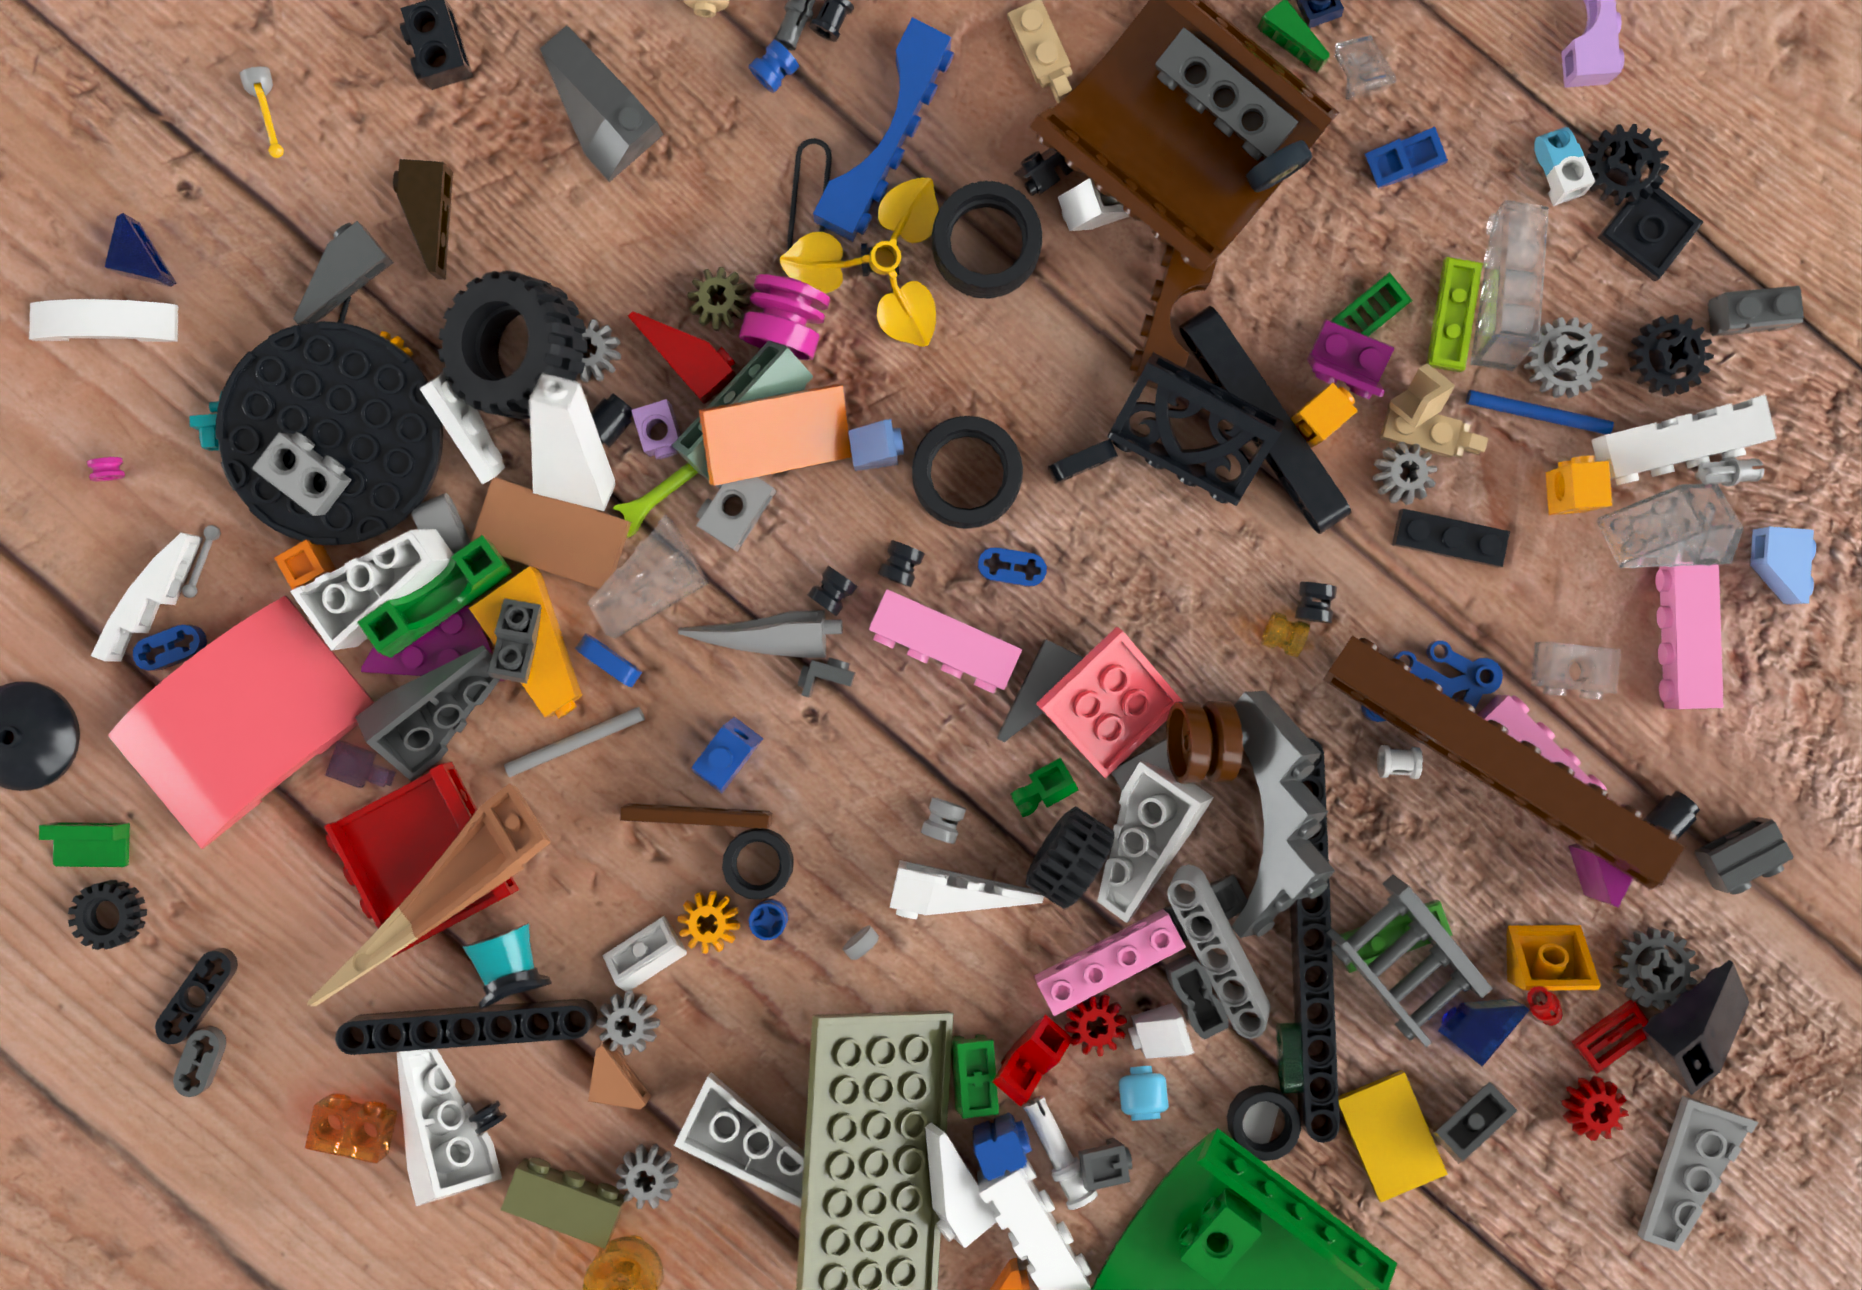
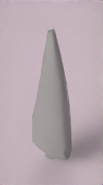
[678,610,843,658]

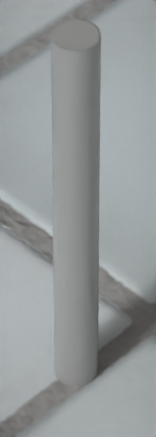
[504,707,645,777]

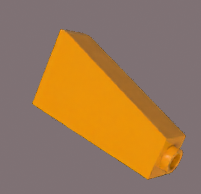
[469,566,582,719]

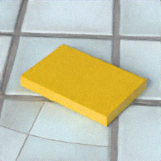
[1338,1070,1448,1203]

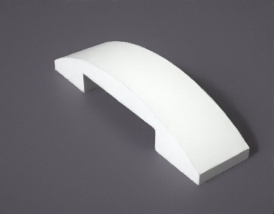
[29,299,178,342]

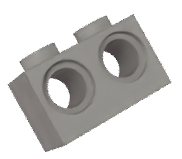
[252,432,352,516]

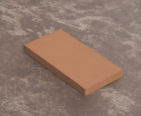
[470,477,631,592]

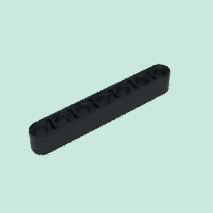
[1179,306,1351,534]
[335,999,598,1055]

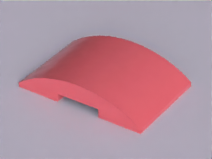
[108,596,374,849]

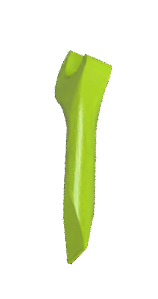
[613,463,698,538]

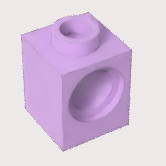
[631,399,681,460]

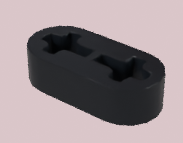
[1048,439,1118,484]

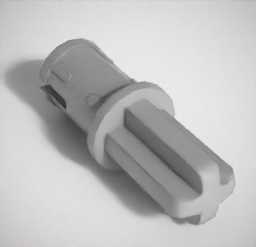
[1695,457,1764,487]

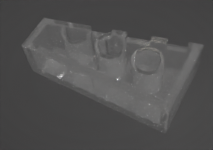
[1470,200,1549,371]

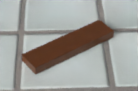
[620,803,772,829]

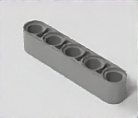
[1167,865,1271,1039]

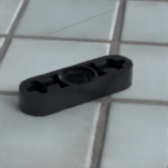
[155,948,238,1044]

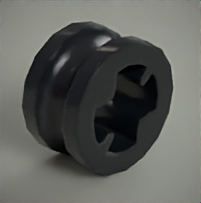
[468,1100,507,1134]

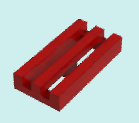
[1571,1000,1648,1074]

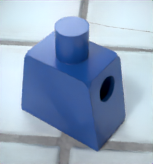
[691,717,764,794]

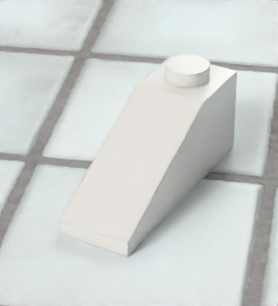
[925,1123,997,1248]

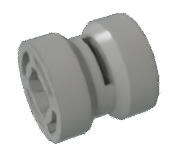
[921,797,966,844]

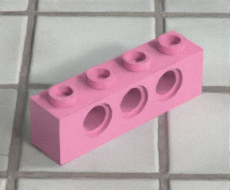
[1034,909,1186,1016]

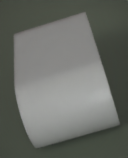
[411,493,471,554]

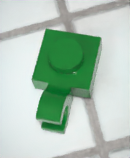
[1010,758,1079,817]

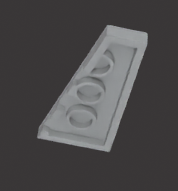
[1637,1096,1759,1251]

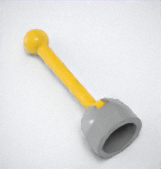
[240,67,284,158]

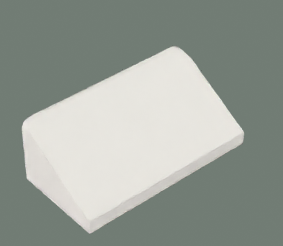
[602,916,687,992]

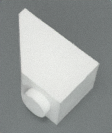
[1058,178,1130,231]
[1128,1003,1194,1059]

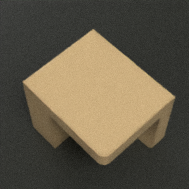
[1389,363,1455,428]

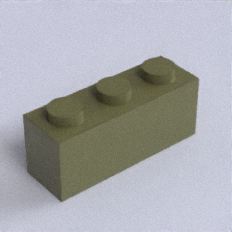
[501,1157,625,1249]

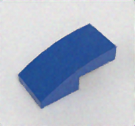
[1365,127,1448,189]

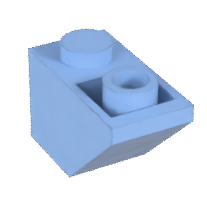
[1750,527,1816,605]

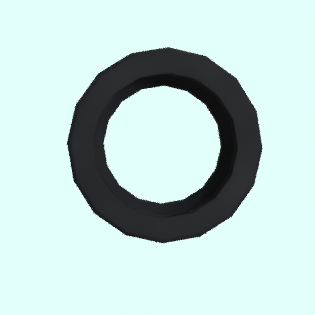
[722,828,794,900]
[1227,1085,1301,1161]

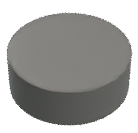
[842,925,879,960]

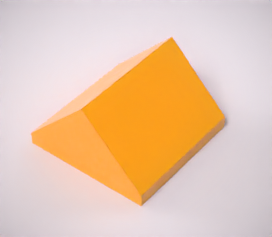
[1506,925,1601,991]

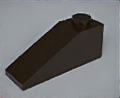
[393,159,453,280]

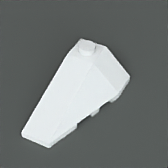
[1097,761,1214,923]
[890,860,1044,919]
[397,1049,502,1206]

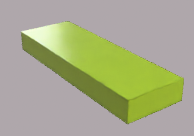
[1426,257,1483,372]

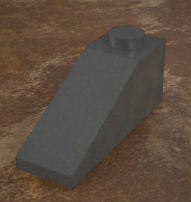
[293,221,394,325]
[996,640,1083,742]

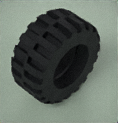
[439,270,587,419]

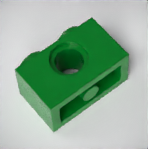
[1178,1189,1262,1286]

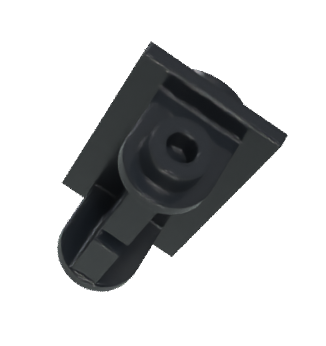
[1014,148,1074,196]

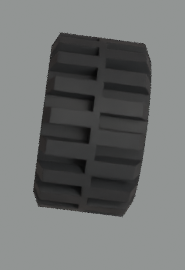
[1026,806,1115,909]

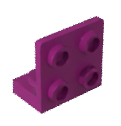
[1307,319,1394,399]

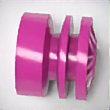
[739,274,830,361]

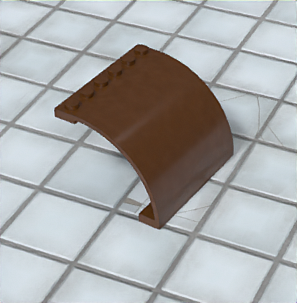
[1029,0,1339,272]

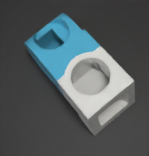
[1534,127,1595,206]

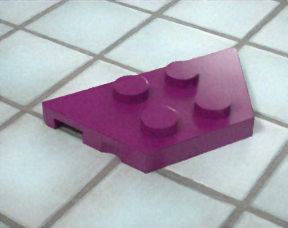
[361,606,505,682]

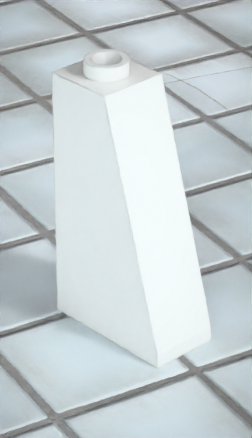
[530,374,615,511]

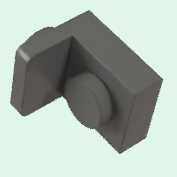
[1078,1138,1132,1192]

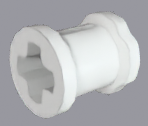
[1377,745,1423,779]

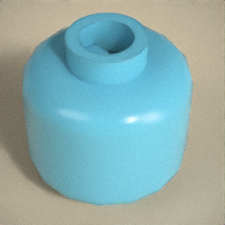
[1119,1066,1169,1121]

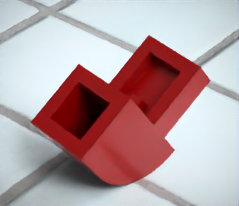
[992,1014,1073,1106]

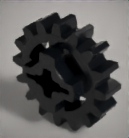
[1585,124,1669,206]
[1628,315,1714,397]

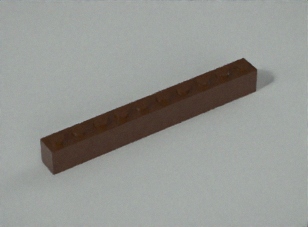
[1323,636,1686,890]

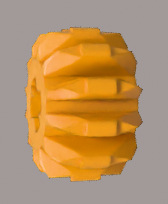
[677,890,741,954]

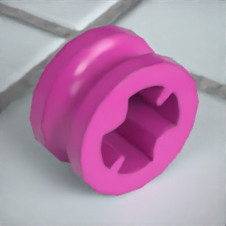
[87,457,125,481]

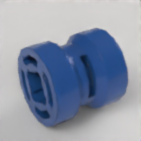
[748,40,799,93]
[749,899,788,940]

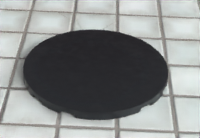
[216,321,443,545]

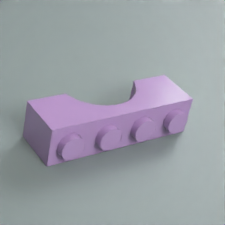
[1561,0,1624,88]

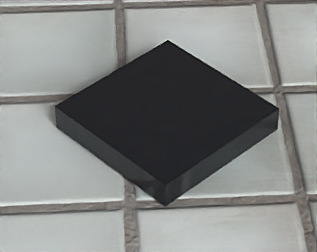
[1597,178,1703,282]

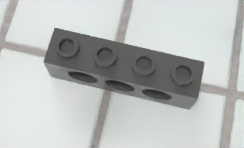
[1155,28,1298,161]

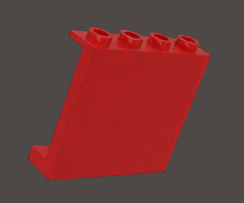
[324,762,519,957]

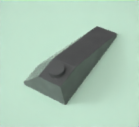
[540,25,663,183]
[355,645,500,782]

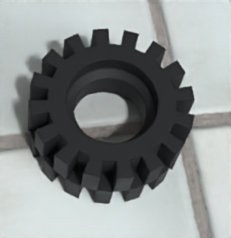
[68,880,147,950]

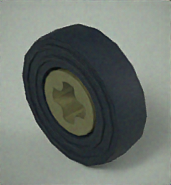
[1246,140,1312,192]

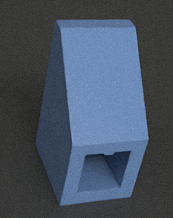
[848,419,904,471]

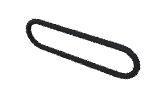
[787,138,832,250]

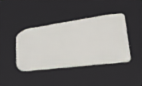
[1242,1101,1279,1144]

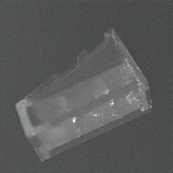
[588,515,709,639]

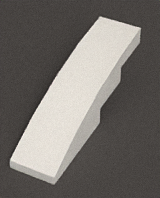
[91,532,203,662]

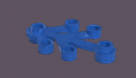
[1361,641,1503,742]

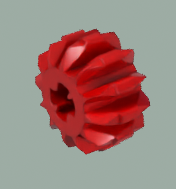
[1064,993,1127,1056]
[1561,1076,1629,1141]

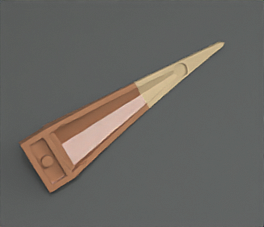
[307,783,551,1006]

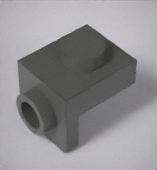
[798,657,856,698]

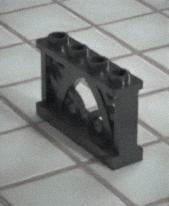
[1107,352,1284,506]

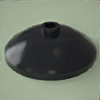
[0,682,80,791]

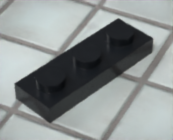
[1392,509,1510,568]

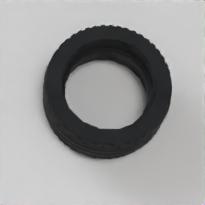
[932,181,1042,299]
[912,416,1023,529]

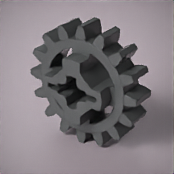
[1613,927,1699,1010]

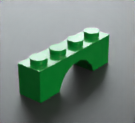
[357,535,513,658]

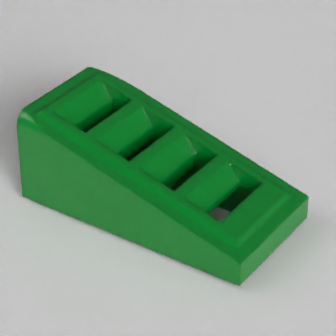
[1257,0,1330,73]
[1330,272,1413,336]

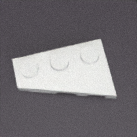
[420,372,505,484]

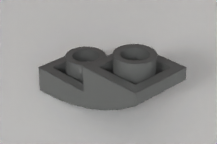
[488,599,542,684]

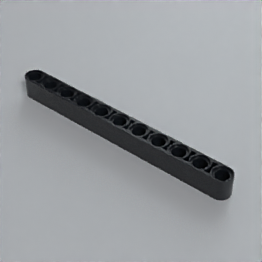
[1290,738,1340,1143]

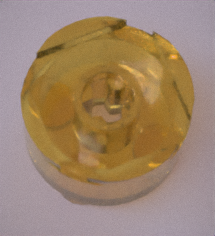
[582,1235,664,1290]

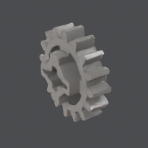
[1524,317,1608,398]

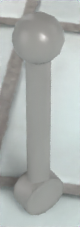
[182,525,221,598]

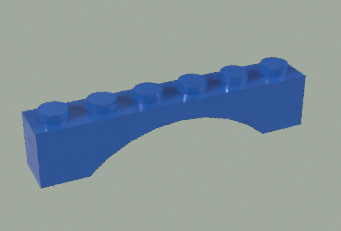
[813,17,954,242]

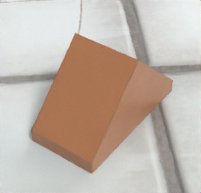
[588,1039,651,1109]

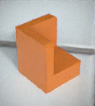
[274,540,336,590]

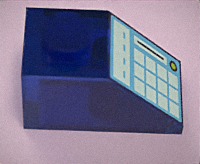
[1438,999,1530,1067]

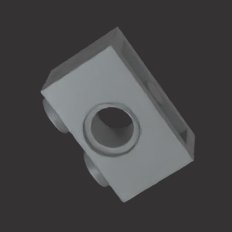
[696,477,777,552]

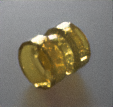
[1261,611,1310,658]

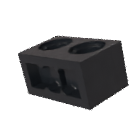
[400,0,473,90]

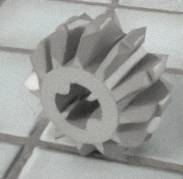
[578,319,621,382]
[1372,442,1438,505]
[596,990,660,1055]
[616,1144,679,1209]

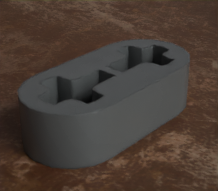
[173,1026,227,1097]

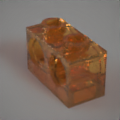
[305,1093,398,1164]

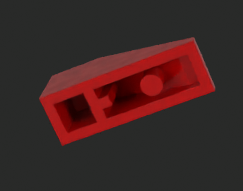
[628,311,736,405]

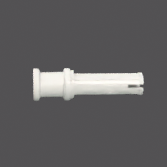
[1023,1096,1098,1210]

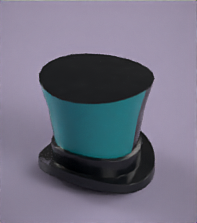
[462,923,552,1009]

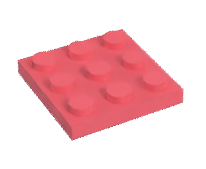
[1036,627,1183,779]

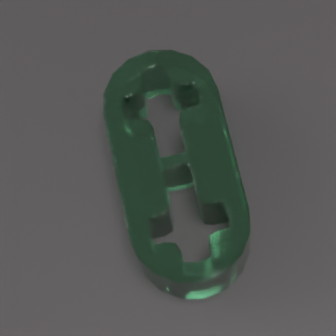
[1276,1023,1303,1094]

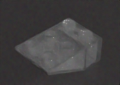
[1597,484,1744,568]

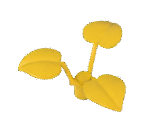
[779,178,939,347]

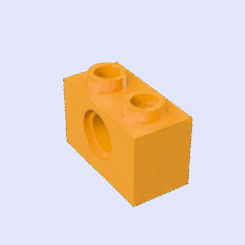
[1290,383,1358,448]
[1545,455,1613,515]

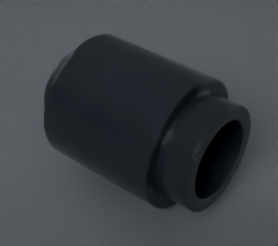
[591,393,633,448]
[1643,791,1700,841]

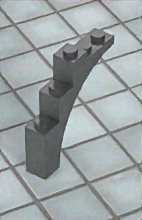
[1231,691,1335,938]

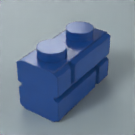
[972,1113,1032,1181]

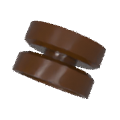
[1166,700,1243,784]

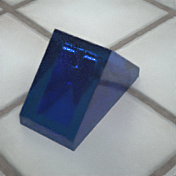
[104,213,177,287]

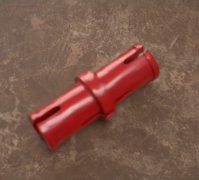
[1527,986,1563,1026]

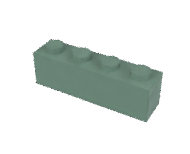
[672,341,814,480]

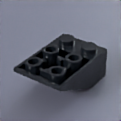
[1642,960,1750,1095]

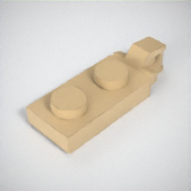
[1007,0,1072,103]
[1380,403,1488,458]

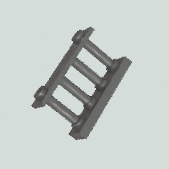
[1327,874,1493,1048]

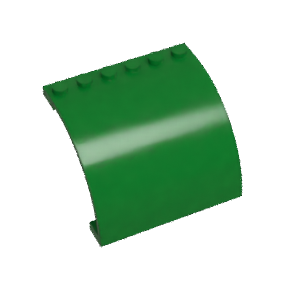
[1091,1128,1398,1290]

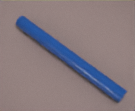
[1466,390,1614,435]

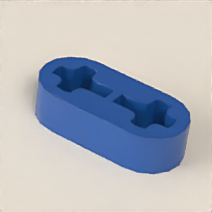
[978,548,1047,587]
[132,624,207,671]
[575,633,642,688]

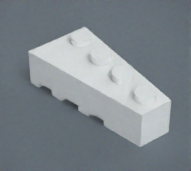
[1591,395,1776,485]
[290,529,454,651]
[674,1072,804,1208]
[977,1159,1092,1290]

